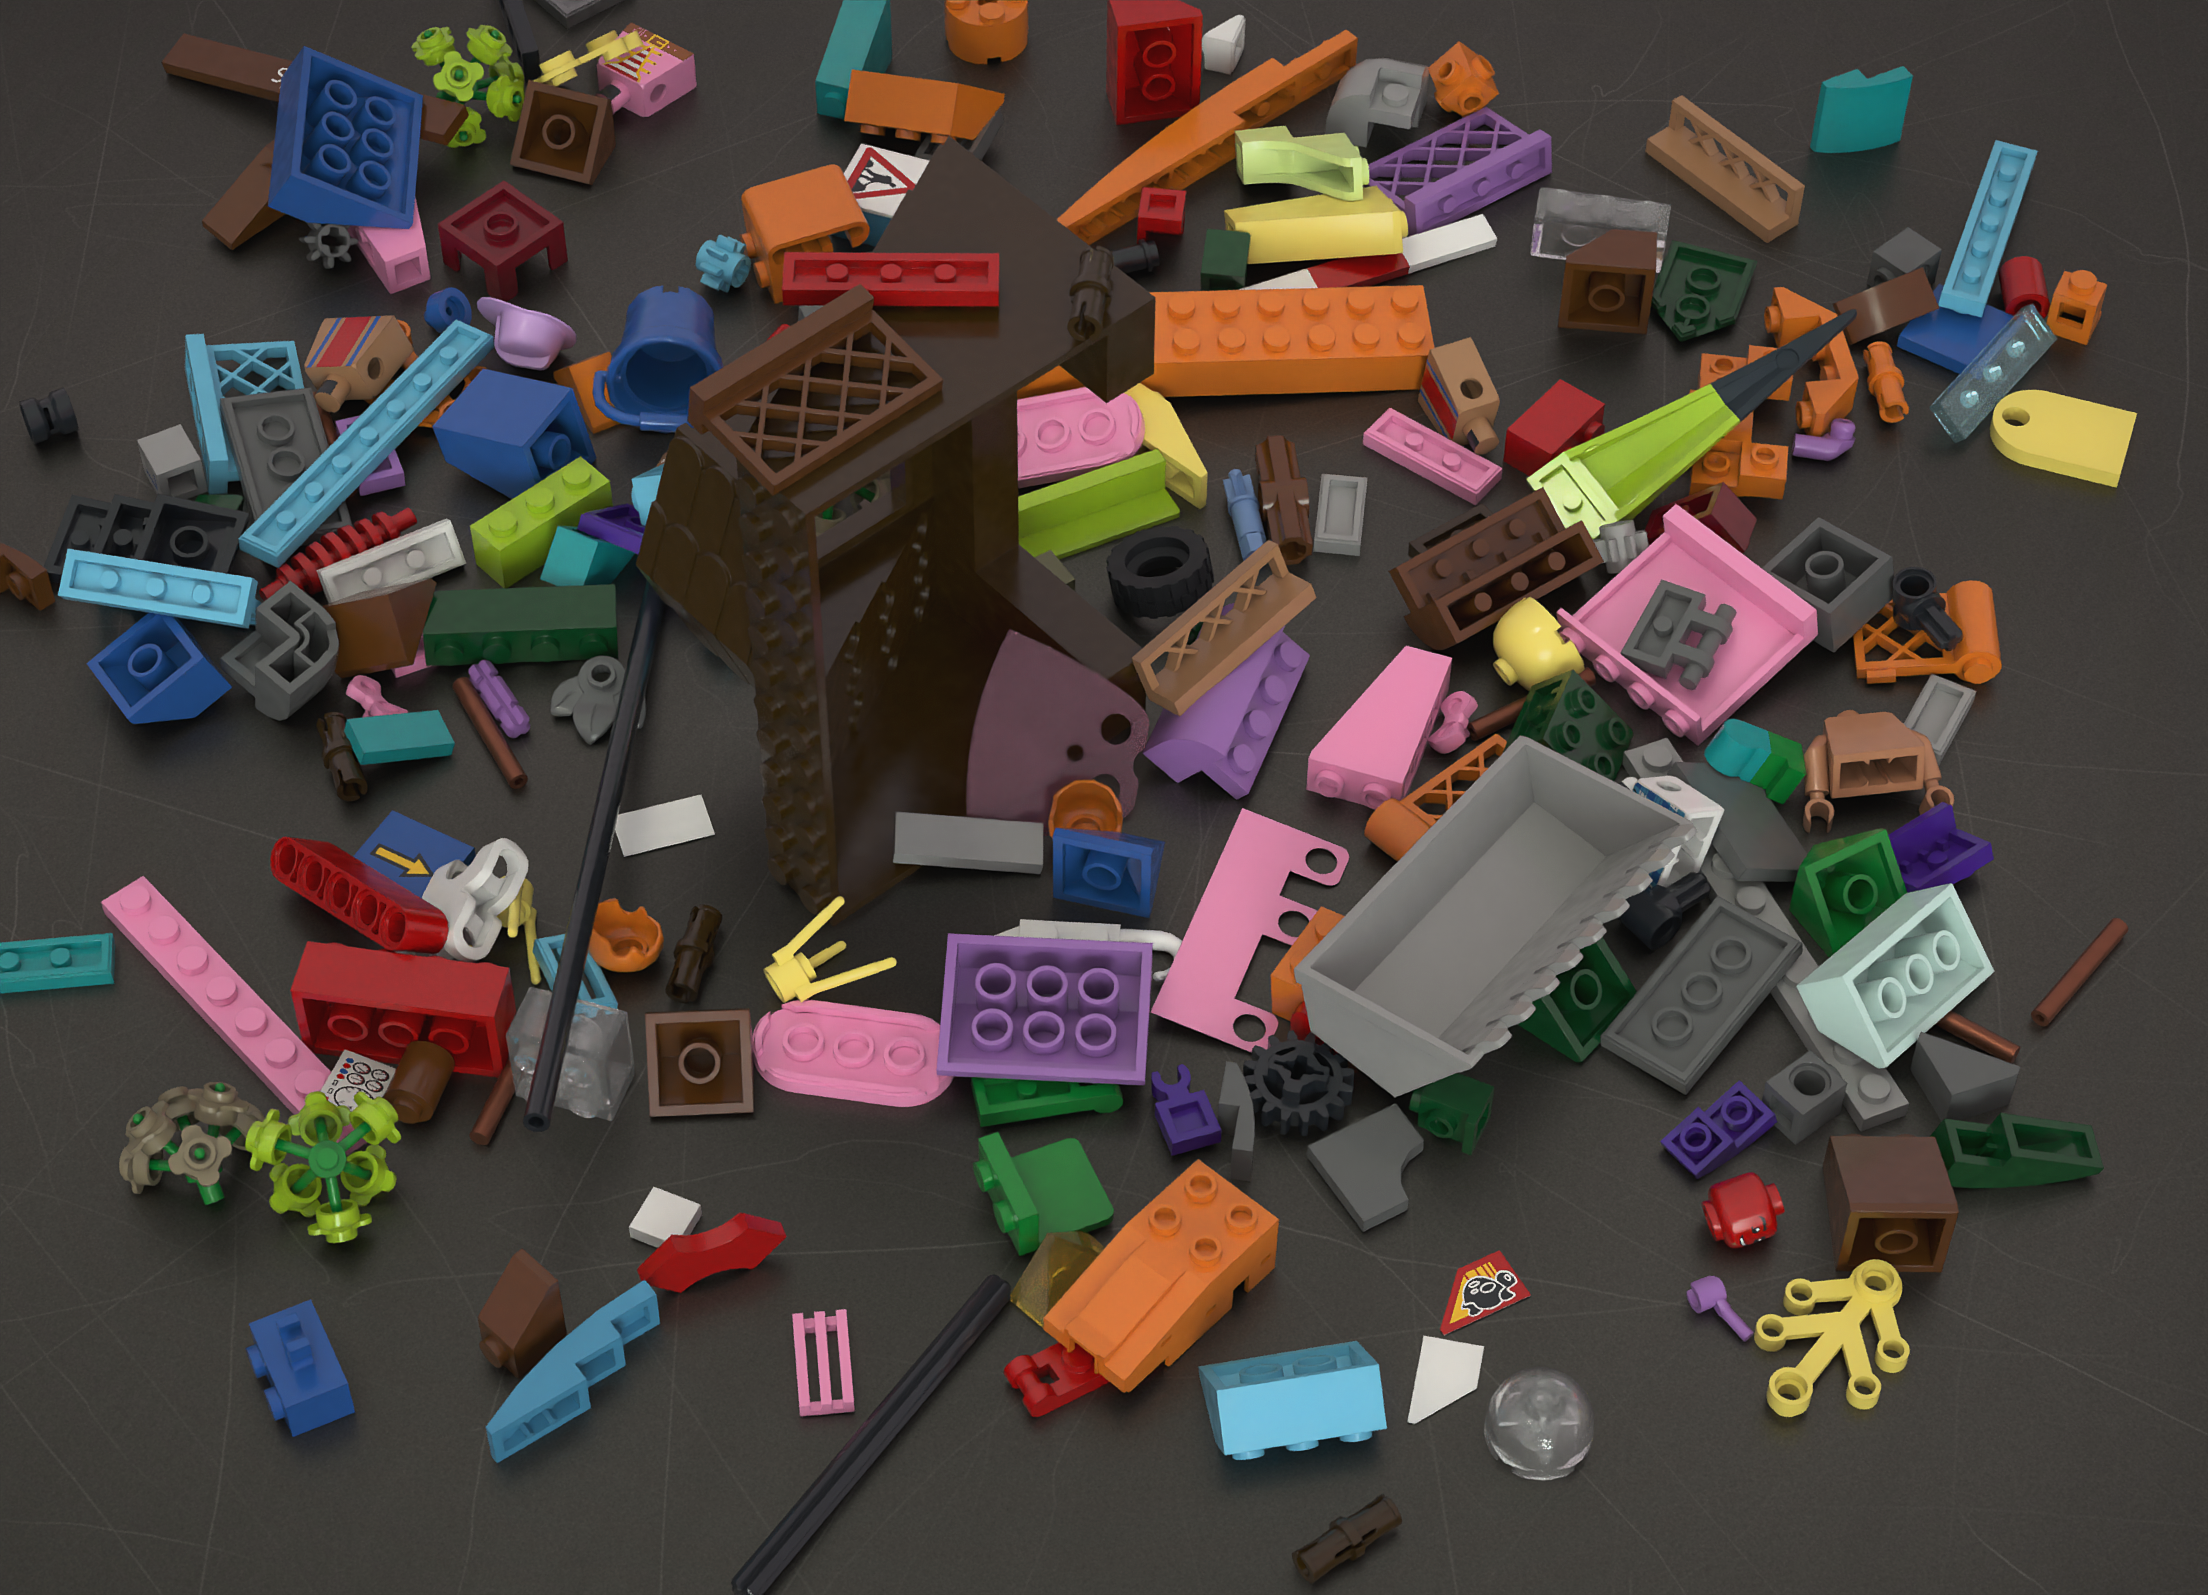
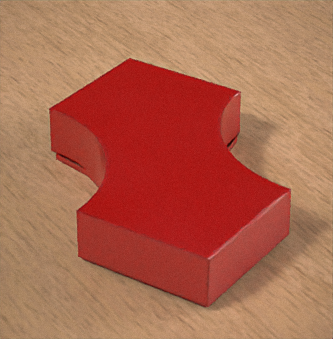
[637,1212,787,1293]

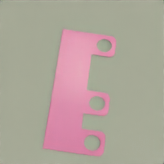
[1151,808,1349,1053]

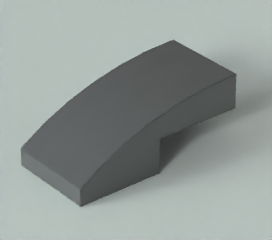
[1218,1061,1255,1182]

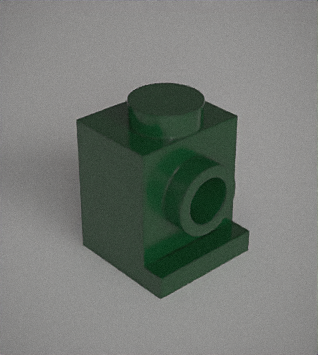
[1409,1073,1494,1155]

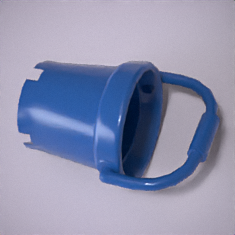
[592,286,723,433]

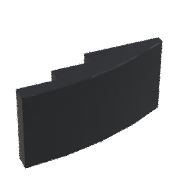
[44,493,250,584]

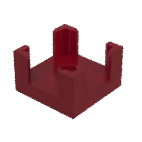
[438,180,568,302]

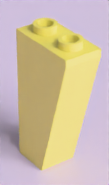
[1224,186,1408,264]

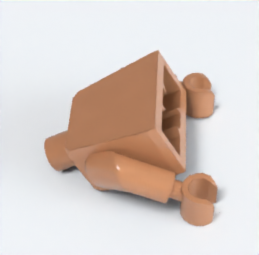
[1802,710,1954,833]

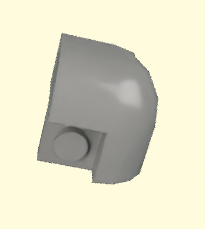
[1325,58,1429,147]

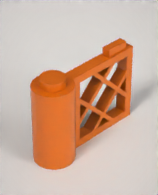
[1852,580,2002,684]

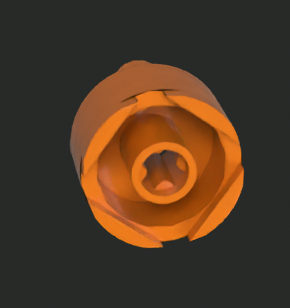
[944,0,1028,64]

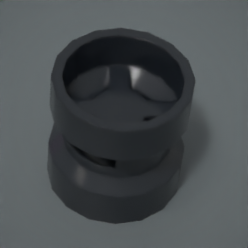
[19,388,79,445]

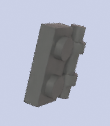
[1621,579,1737,690]

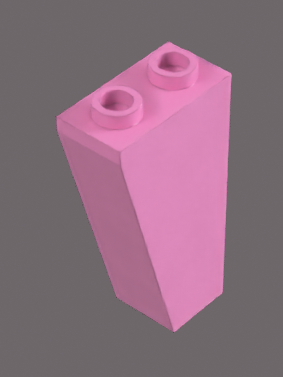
[347,197,431,294]
[1306,646,1452,810]

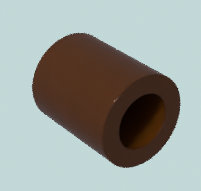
[384,1041,455,1124]

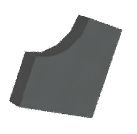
[1307,1103,1424,1232]

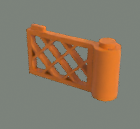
[1364,733,1507,862]

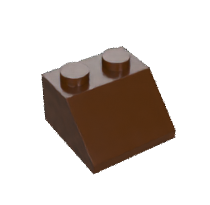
[1558,229,1657,334]

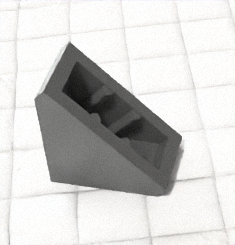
[1910,1032,2021,1122]

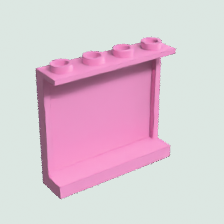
[1556,504,1818,746]

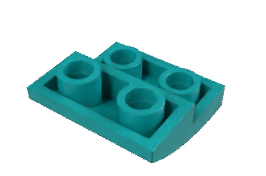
[1810,66,1913,153]

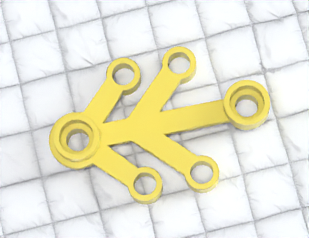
[534,30,643,87]
[1754,1259,1910,1417]

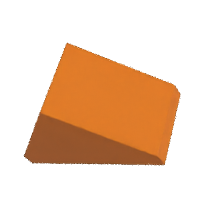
[553,352,621,434]

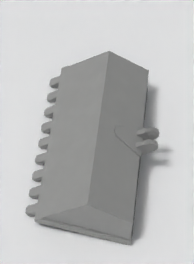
[1294,735,1697,1097]

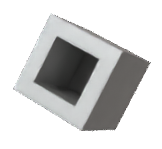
[137,424,208,499]

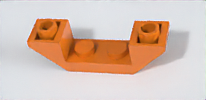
[1764,287,1859,437]

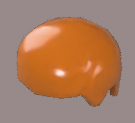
[1048,779,1123,838]
[588,898,664,972]

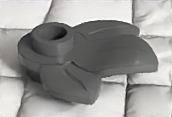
[551,656,647,745]

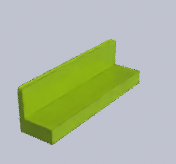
[1018,449,1180,560]

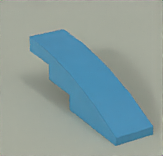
[486,1279,660,1463]

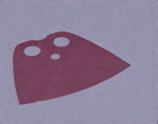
[967,629,1149,837]

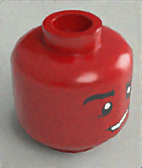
[1701,1172,1785,1249]

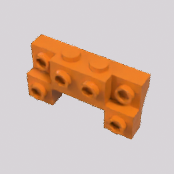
[1689,345,1793,500]

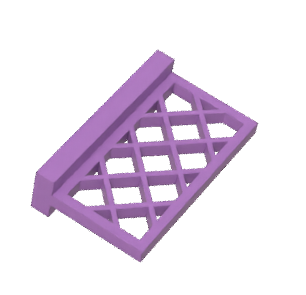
[1363,107,1552,236]

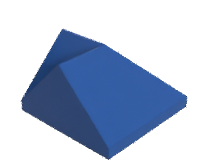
[1053,828,1165,918]

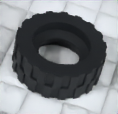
[1106,526,1214,619]

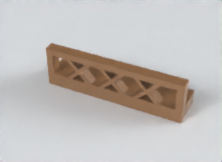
[1645,95,1805,243]
[1131,540,1317,717]

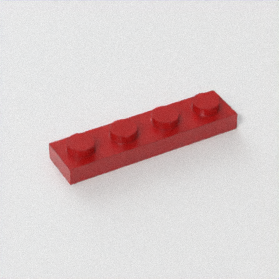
[782,252,1000,307]

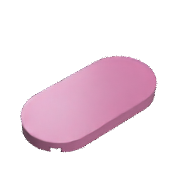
[1017,387,1145,489]
[752,999,954,1107]

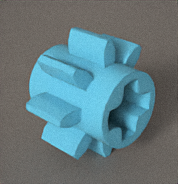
[696,235,751,292]

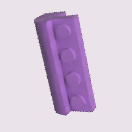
[1142,603,1310,800]

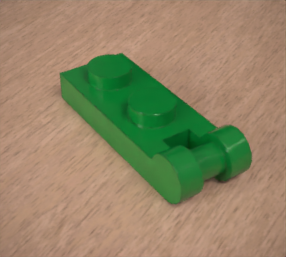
[971,1077,1124,1127]

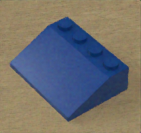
[268,46,423,229]

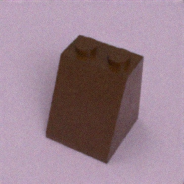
[1823,1133,1959,1272]

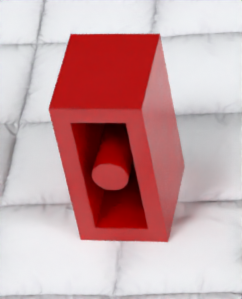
[1503,379,1605,476]

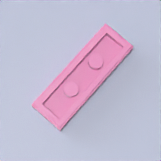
[1363,408,1503,506]

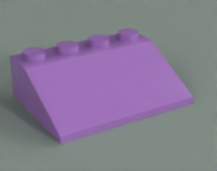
[937,933,1153,1085]

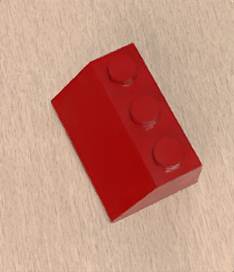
[1106,0,1203,125]

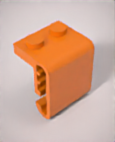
[740,164,870,304]

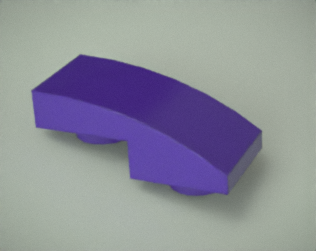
[1660,1080,1778,1179]

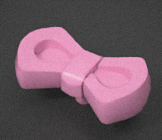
[346,675,408,718]
[1427,691,1478,754]

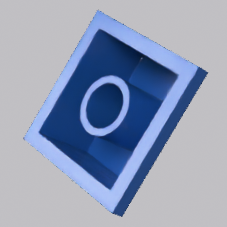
[86,613,232,724]

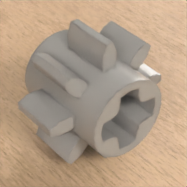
[1593,520,1649,574]

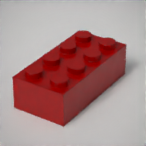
[290,941,519,1078]

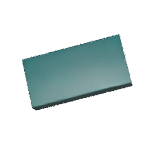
[344,710,455,765]

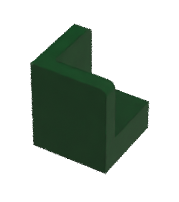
[1201,228,1251,291]

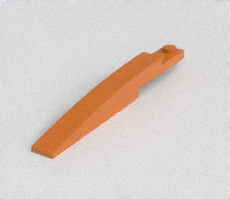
[1057,30,1358,245]

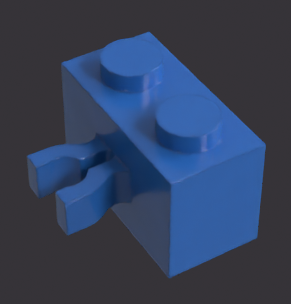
[245,1299,355,1437]

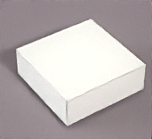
[629,1187,702,1248]

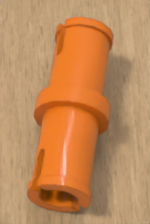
[1863,341,1909,423]

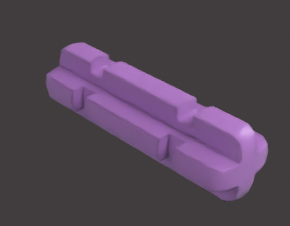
[468,660,530,738]

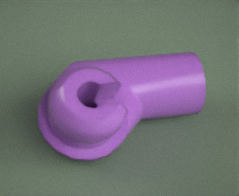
[1791,418,1856,461]

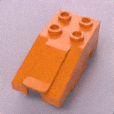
[1043,1159,1279,1393]

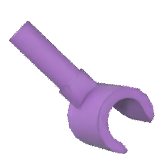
[1686,1276,1754,1342]

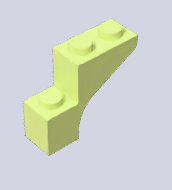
[1235,126,1369,201]

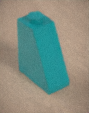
[815,0,893,120]

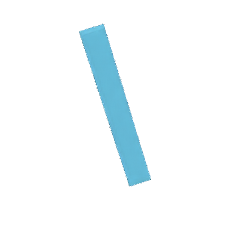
[238,319,494,568]

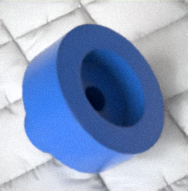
[424,288,472,334]

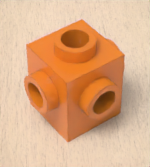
[1428,41,1499,118]

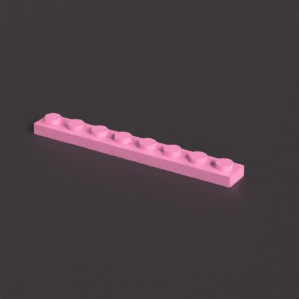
[101,876,367,1156]

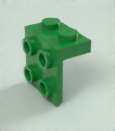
[973,1132,1114,1256]

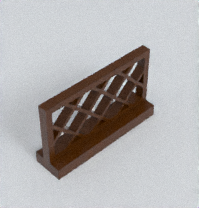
[688,284,944,496]

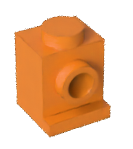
[2044,270,2108,345]

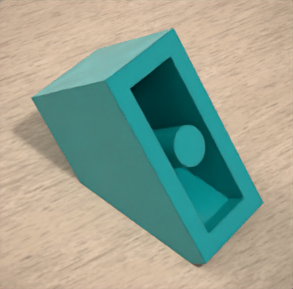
[540,526,635,586]

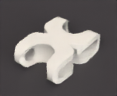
[395,838,529,963]

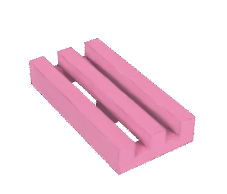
[792,1309,855,1417]

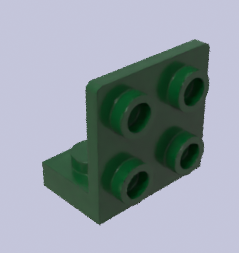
[1502,670,1634,781]

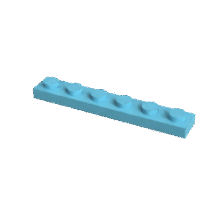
[1938,140,2038,318]

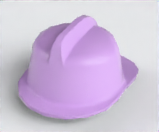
[477,297,577,371]

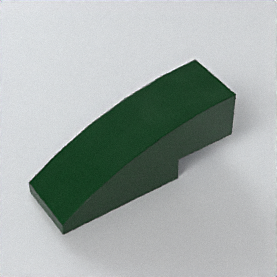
[1929,1113,2104,1188]

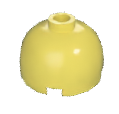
[1493,597,1585,691]

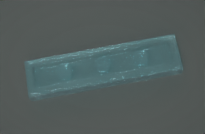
[1929,303,2057,443]

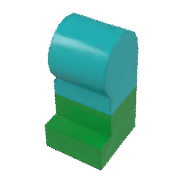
[1704,719,1806,804]

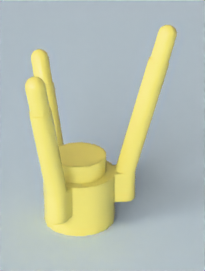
[469,876,541,985]
[763,896,897,1003]

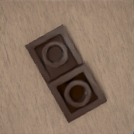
[1832,267,1939,345]
[0,543,55,611]

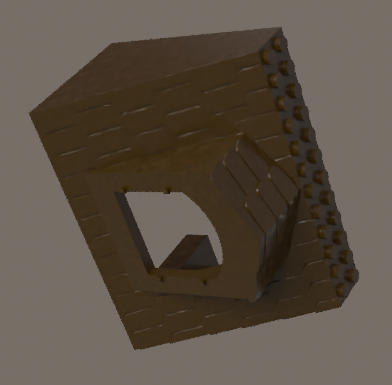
[636,136,1156,927]

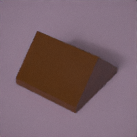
[510,80,616,185]
[322,578,436,678]
[645,1008,754,1117]

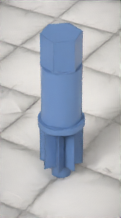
[1223,469,1266,560]

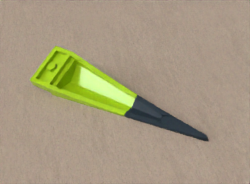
[1526,309,1857,540]

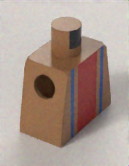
[304,315,414,412]
[1418,337,1500,455]

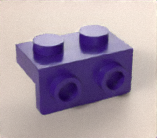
[1888,802,1994,893]

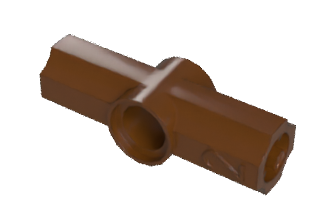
[1255,435,1313,565]

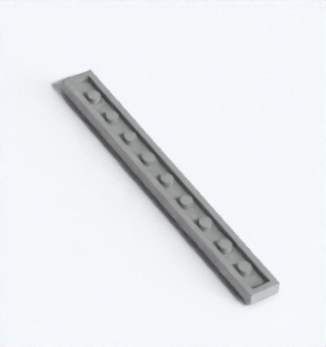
[1622,738,1909,1131]

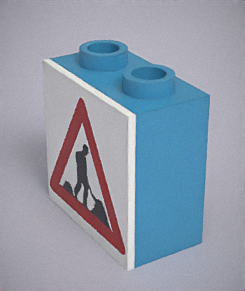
[831,144,929,246]

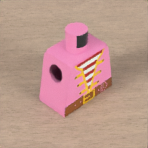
[595,23,697,117]

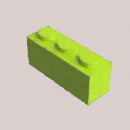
[470,456,613,588]

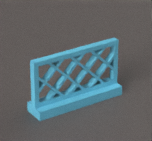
[185,334,304,494]
[58,549,262,629]

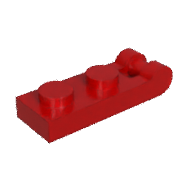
[1003,1342,1109,1417]

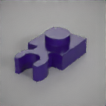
[1151,1064,1222,1156]

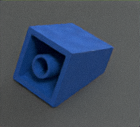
[432,369,597,499]

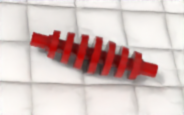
[259,508,417,601]

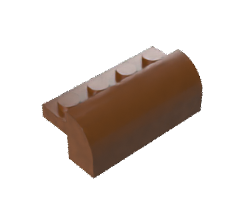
[1389,487,1604,650]

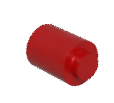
[1998,256,2051,325]

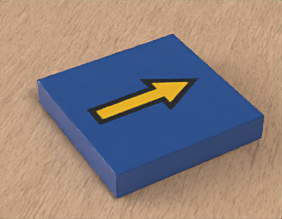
[353,810,476,898]

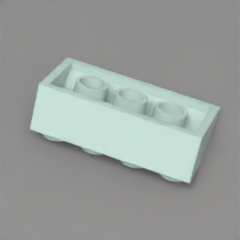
[1796,883,1995,1069]

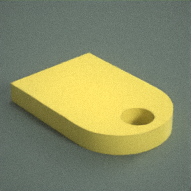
[1990,390,2137,488]

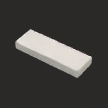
[316,519,466,603]

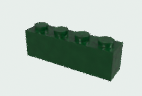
[423,584,618,666]

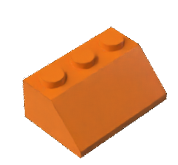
[844,69,1005,145]

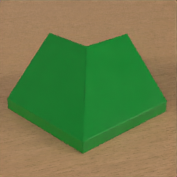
[1789,828,1907,958]

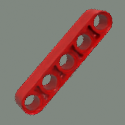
[270,836,449,955]

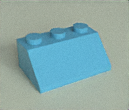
[1198,1341,1387,1460]

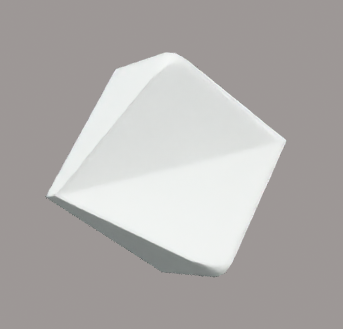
[1202,15,1245,74]

